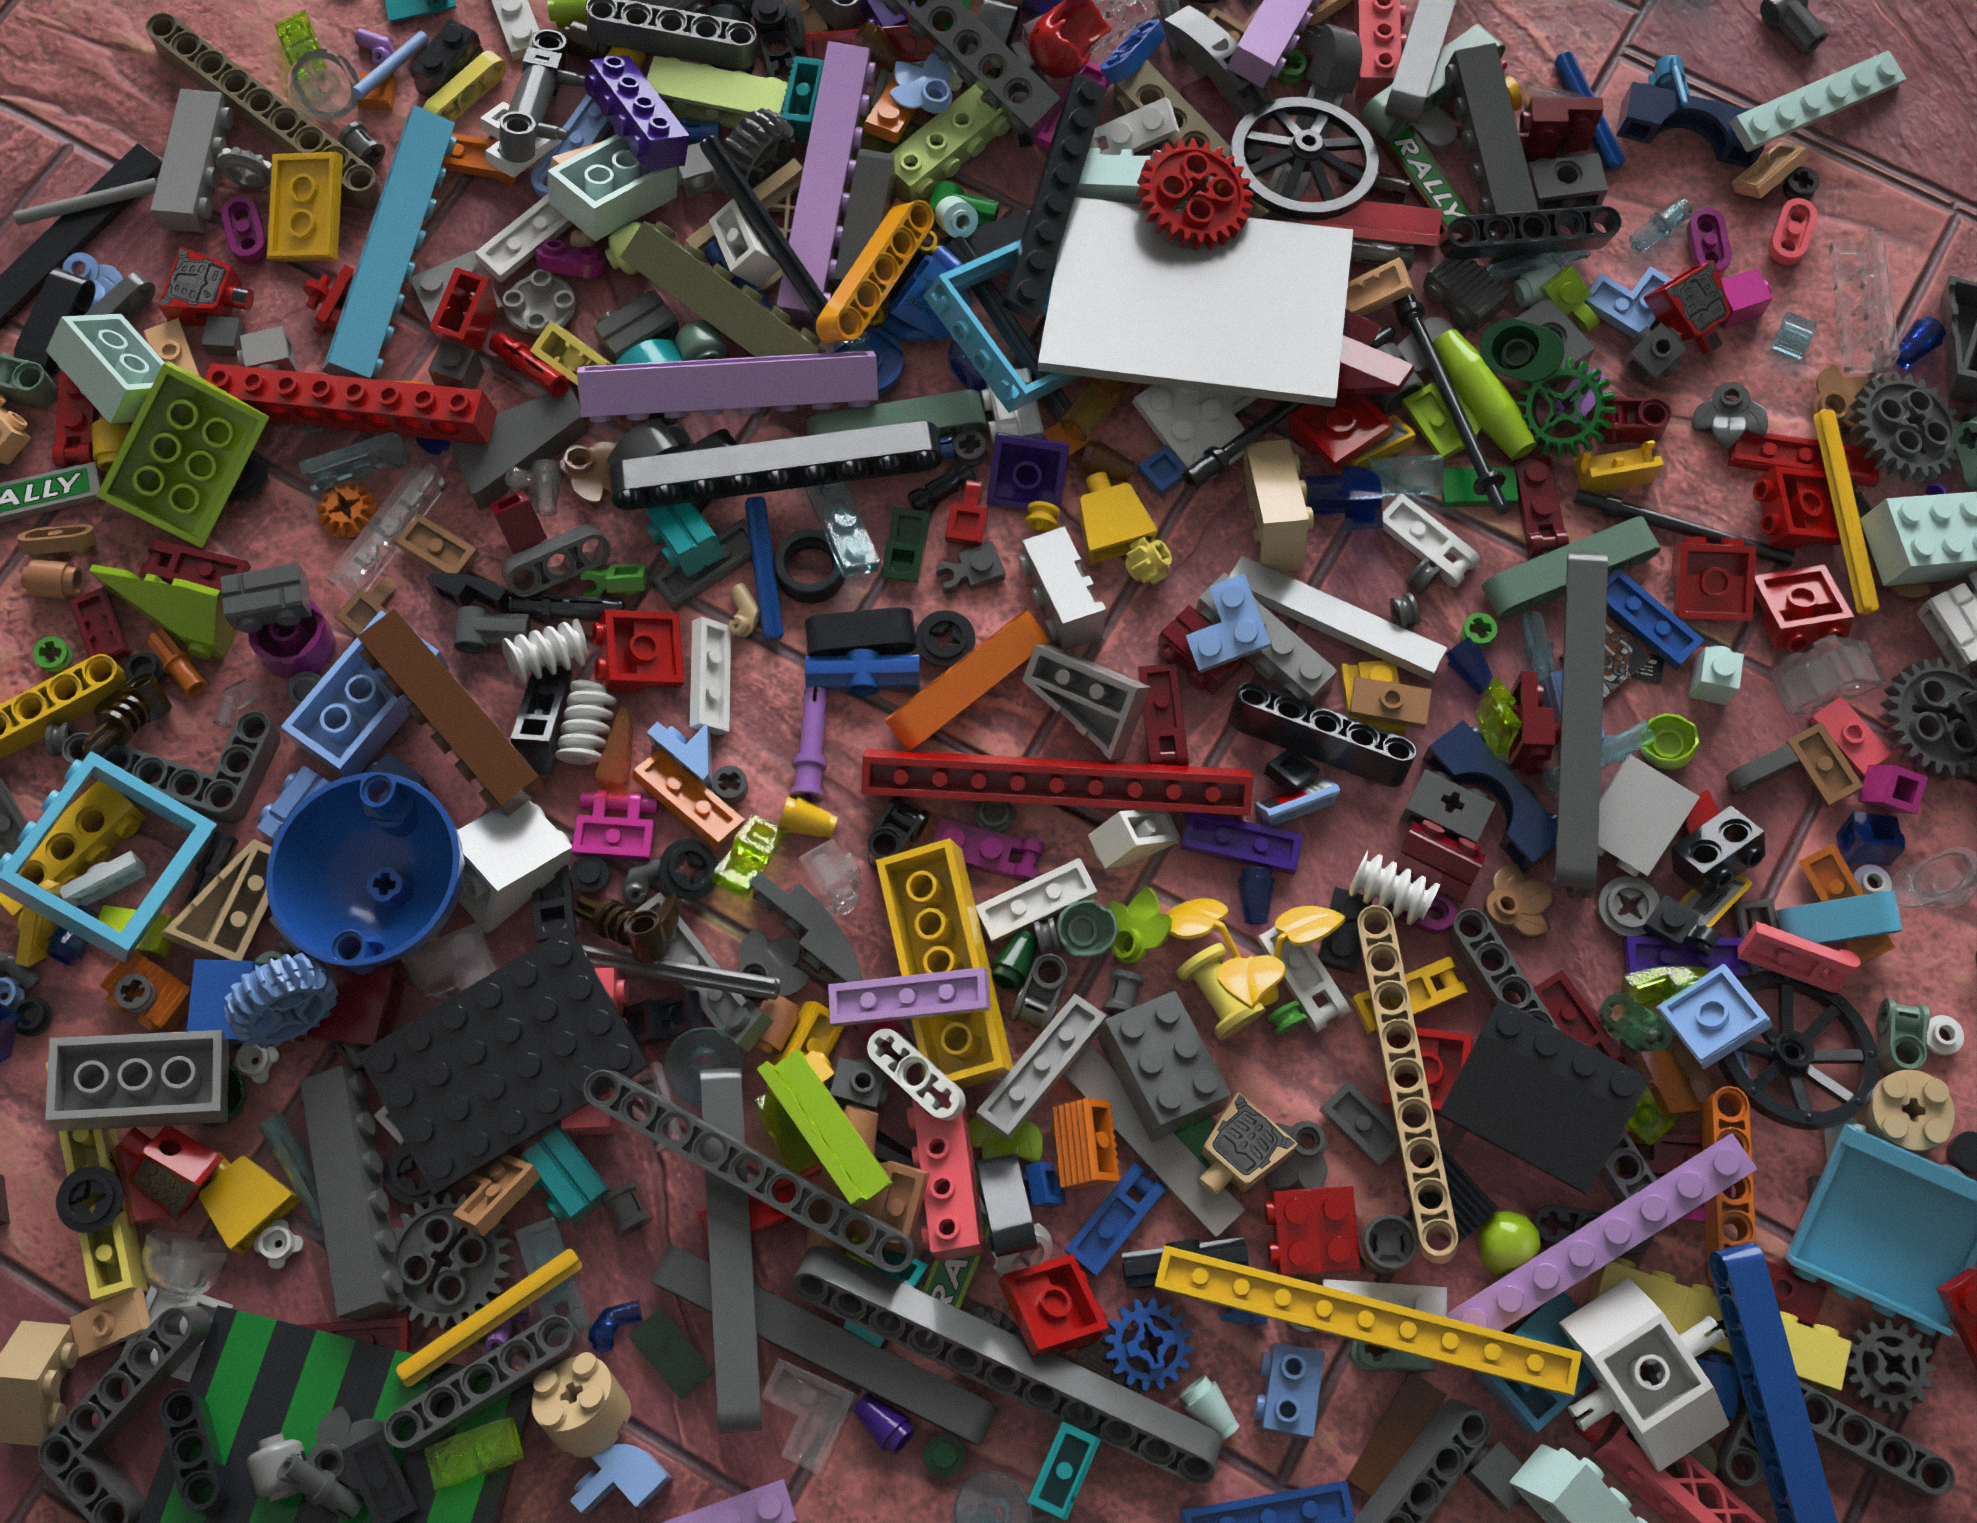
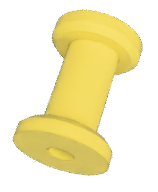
[1176,943,1266,1040]

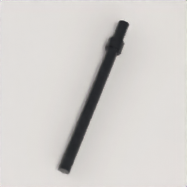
[1574,488,1795,567]

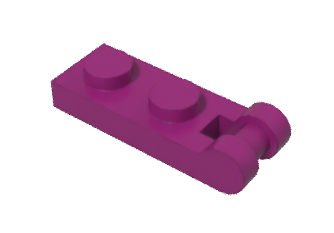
[933,818,1045,882]

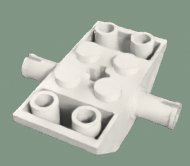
[1558,1277,1730,1472]

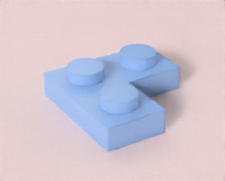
[1584,266,1671,338]
[1186,573,1272,673]

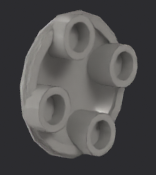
[503,269,576,335]

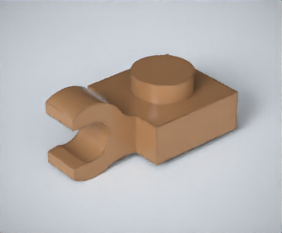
[334,576,398,636]

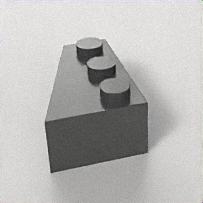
[1940,275,1977,403]

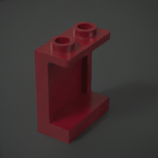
[294,956,405,1048]

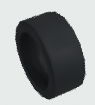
[774,528,847,604]

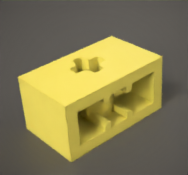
[530,321,614,386]

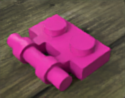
[572,790,659,861]

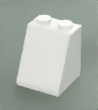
[1598,754,1700,877]
[457,800,572,934]

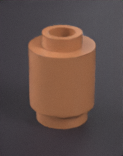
[21,559,84,600]
[752,996,799,1056]

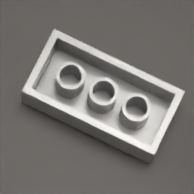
[45,1030,229,1132]

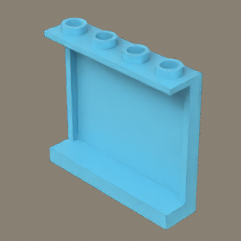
[1784,1124,1977,1337]

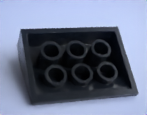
[1438,999,1650,1195]

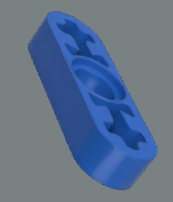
[1100,19,1166,85]

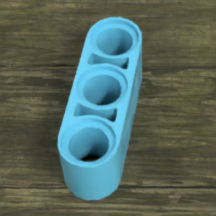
[1776,891,1903,945]

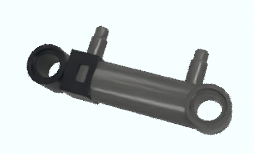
[499,29,586,163]

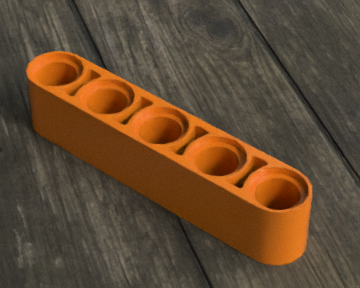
[884,609,1050,751]
[1701,1086,1756,1289]

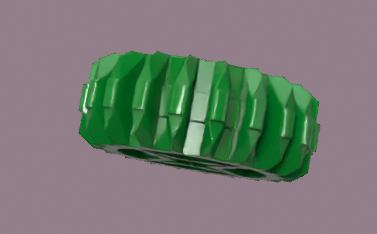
[1516,357,1617,458]

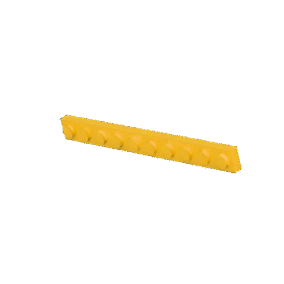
[1154,1245,1582,1397]

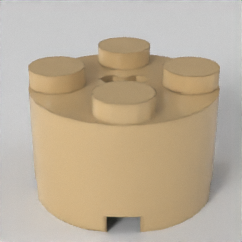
[1856,1070,1955,1155]
[532,1352,631,1458]

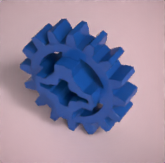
[1102,1298,1194,1392]

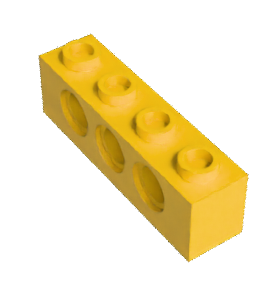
[0,780,147,919]

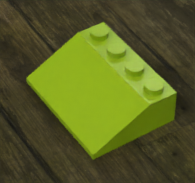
[96,361,270,548]

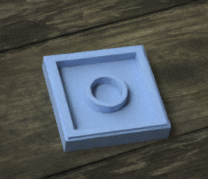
[1656,964,1773,1070]

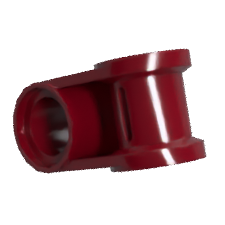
[1598,396,1672,444]

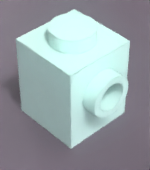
[1688,646,1744,705]

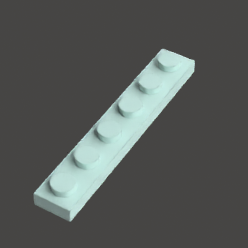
[1729,50,1907,152]

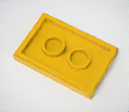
[267,152,343,262]

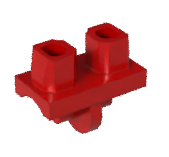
[303,264,355,335]

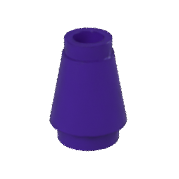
[853,1393,915,1455]

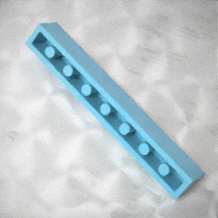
[321,105,457,380]

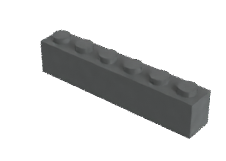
[1445,43,1538,263]
[300,1065,403,1321]

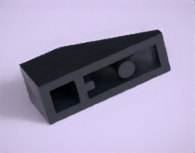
[510,665,572,776]

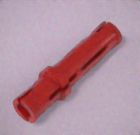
[489,331,570,397]

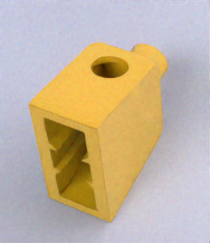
[1078,472,1157,566]
[199,1152,303,1255]

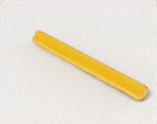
[396,1248,583,1387]

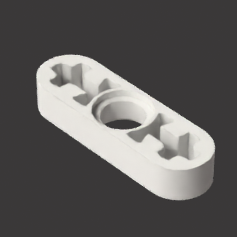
[867,1029,965,1121]

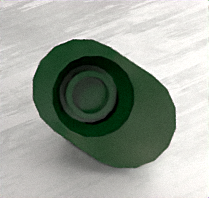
[1479,318,1565,382]

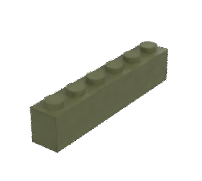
[620,221,827,357]

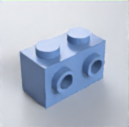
[1253,1342,1325,1440]

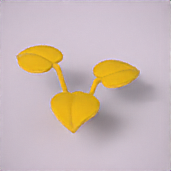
[1165,898,1345,1009]

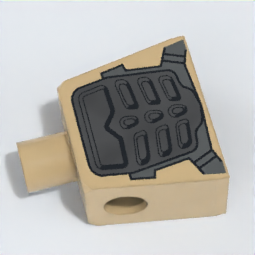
[1198,1092,1298,1196]

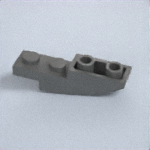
[1162,5,1271,121]
[749,871,863,984]

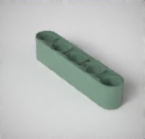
[1361,24,1506,141]
[805,390,988,441]
[1481,516,1661,620]

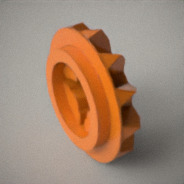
[316,481,377,538]

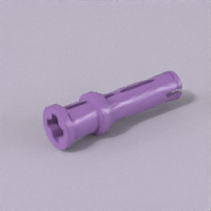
[789,687,829,803]

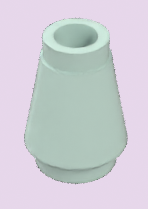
[1180,1375,1240,1441]

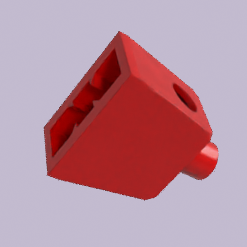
[429,267,498,353]

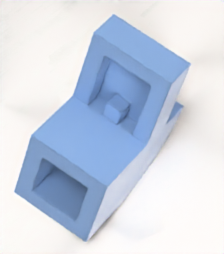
[570,1444,673,1515]

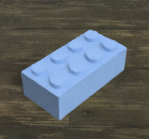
[281,610,449,777]

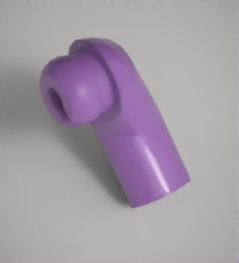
[355,28,394,66]

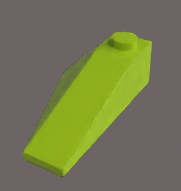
[89,564,238,660]

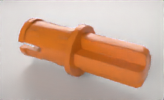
[148,629,207,697]

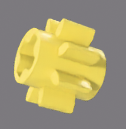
[1125,537,1172,585]

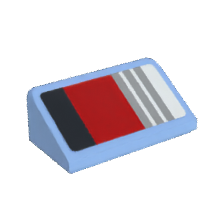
[1255,778,1340,827]

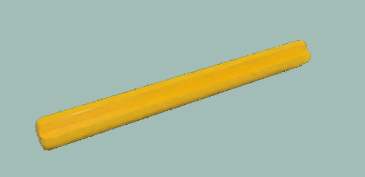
[1813,409,1880,615]

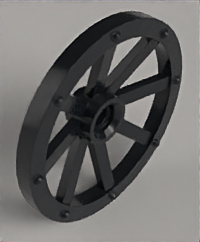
[1229,97,1379,220]
[1717,971,1879,1130]

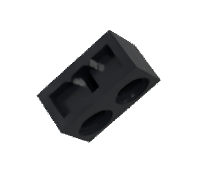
[1671,806,1766,898]

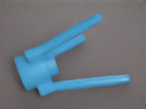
[1648,55,1691,107]

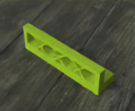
[757,1049,894,1209]

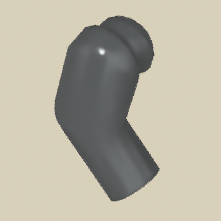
[622,858,661,905]
[0,950,43,991]

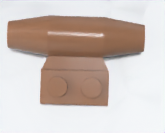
[805,1106,930,1255]

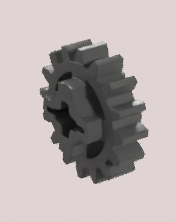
[1843,1319,1937,1414]

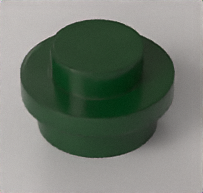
[924,1434,966,1478]

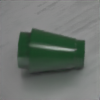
[991,930,1038,991]

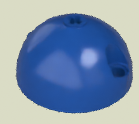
[266,772,464,975]

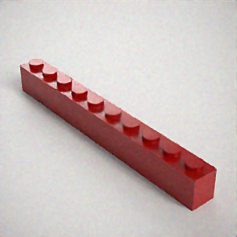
[861,749,1253,816]

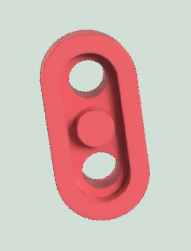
[1768,198,1818,265]

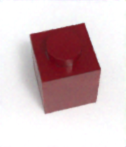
[489,490,547,554]

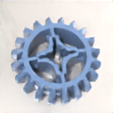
[223,953,339,1048]

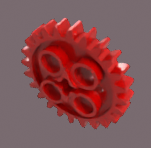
[1136,138,1254,251]

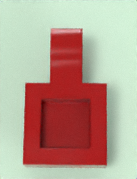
[945,480,988,547]

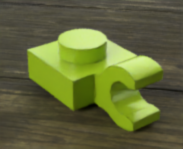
[1540,265,1600,331]

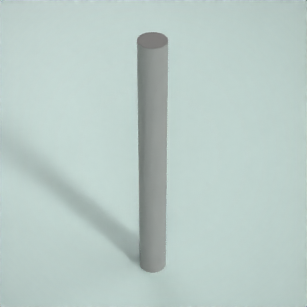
[13,178,157,226]

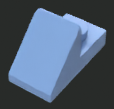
[647,721,712,790]

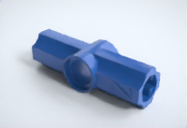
[805,649,920,697]

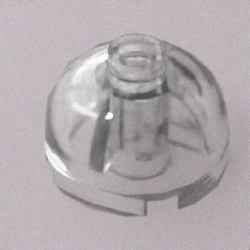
[286,48,360,123]
[141,1230,230,1302]

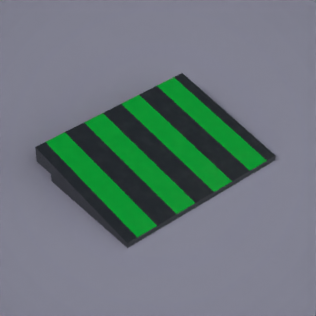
[137,1305,535,1523]

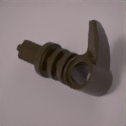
[82,672,172,757]
[574,893,679,964]

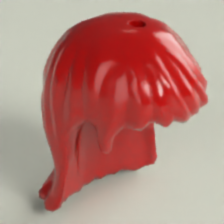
[1028,0,1111,79]

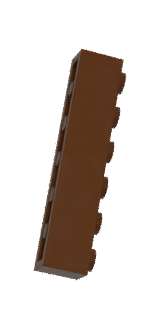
[357,608,545,817]

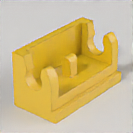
[1573,440,1664,493]

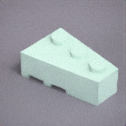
[1075,148,1161,205]

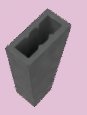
[834,149,896,291]
[450,385,589,510]

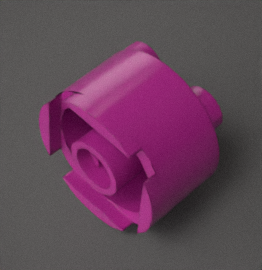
[248,599,336,679]

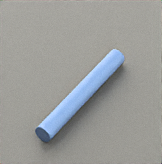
[351,31,429,100]

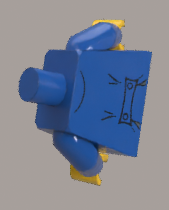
[869,231,973,343]

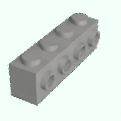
[150,89,234,233]
[1196,572,1338,704]

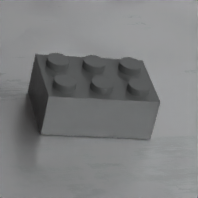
[1097,991,1232,1142]

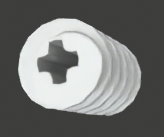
[502,619,587,684]
[555,680,617,765]
[1349,850,1440,925]

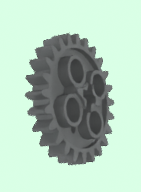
[1848,372,1966,484]
[1880,657,1977,781]
[390,1193,516,1330]

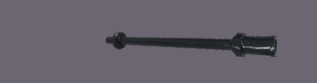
[1394,293,1508,515]
[1181,326,1395,490]

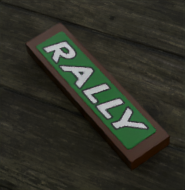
[1377,125,1475,243]

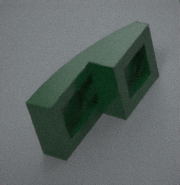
[881,507,931,583]

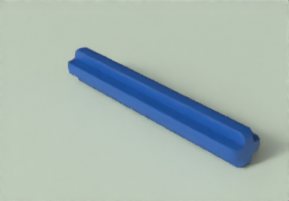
[1554,51,1625,172]
[745,496,784,641]

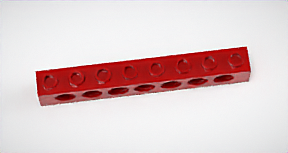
[205,363,497,445]

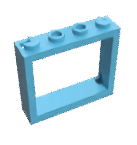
[923,239,1083,413]
[0,751,217,963]

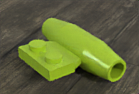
[1402,329,1537,462]

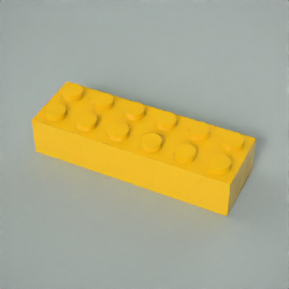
[876,838,1013,1090]

